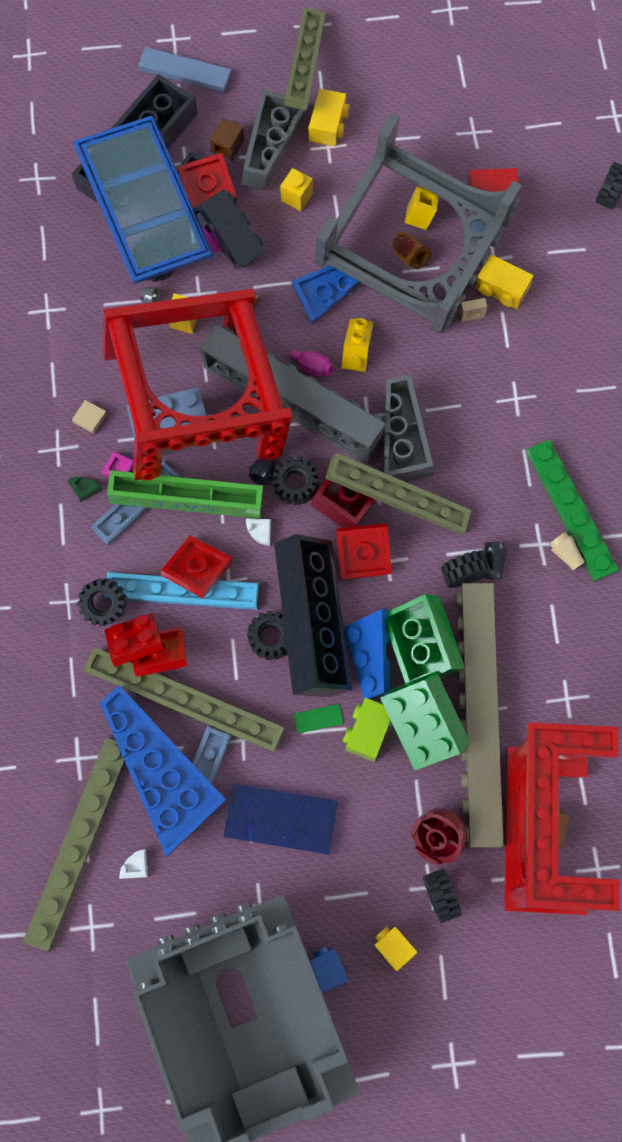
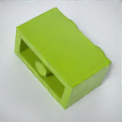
[343,698,391,762]

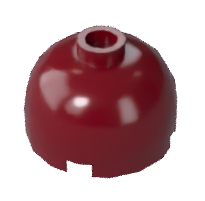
[411,808,468,865]

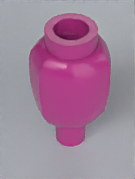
[290,350,334,378]

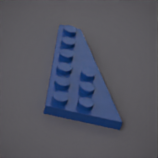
[100,685,227,857]

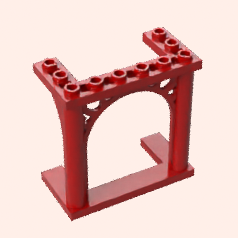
[103,288,292,481]
[504,722,620,916]

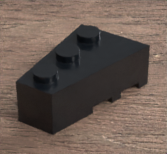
[193,189,264,269]

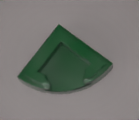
[67,477,102,502]

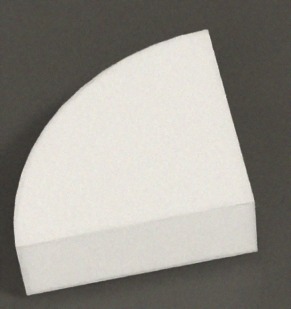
[246,518,271,546]
[119,849,148,879]

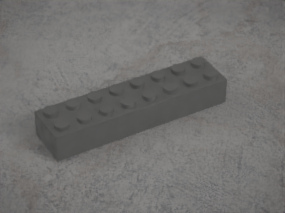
[199,324,385,465]

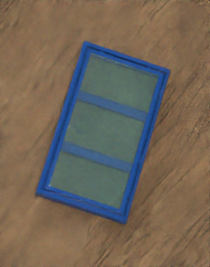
[73,116,214,285]

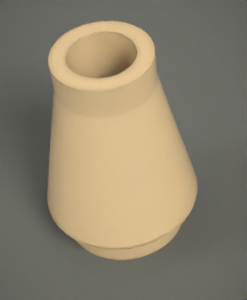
[549,531,585,571]

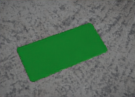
[294,704,343,734]

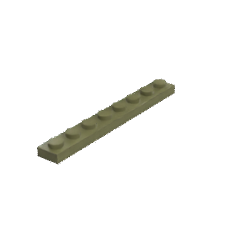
[83,647,285,753]
[23,737,125,952]

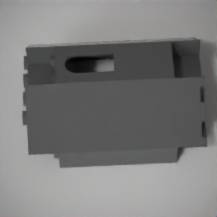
[126,894,361,1142]

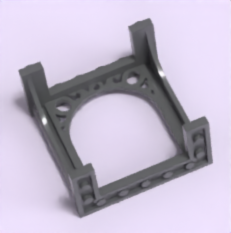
[315,113,522,333]

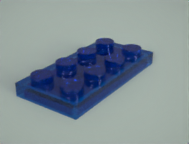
[223,783,338,855]

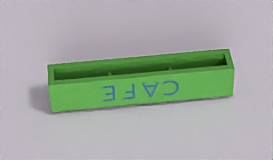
[107,470,263,519]

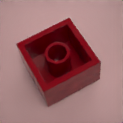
[311,479,376,528]

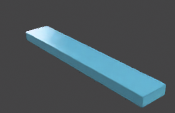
[104,572,259,610]

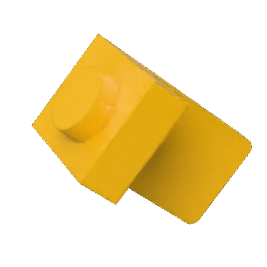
[341,318,374,372]

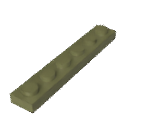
[284,7,326,111]
[326,453,471,535]

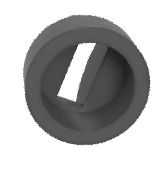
[140,286,160,304]

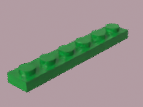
[526,439,619,582]

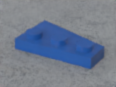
[292,254,361,325]
[344,609,390,700]

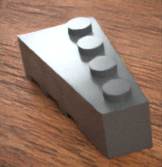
[241,90,306,190]
[384,374,434,482]

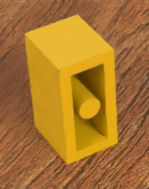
[309,89,350,147]
[475,254,534,309]

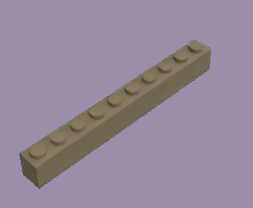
[456,583,503,849]

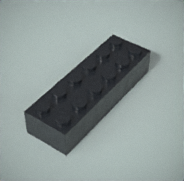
[72,74,198,212]
[274,534,352,697]

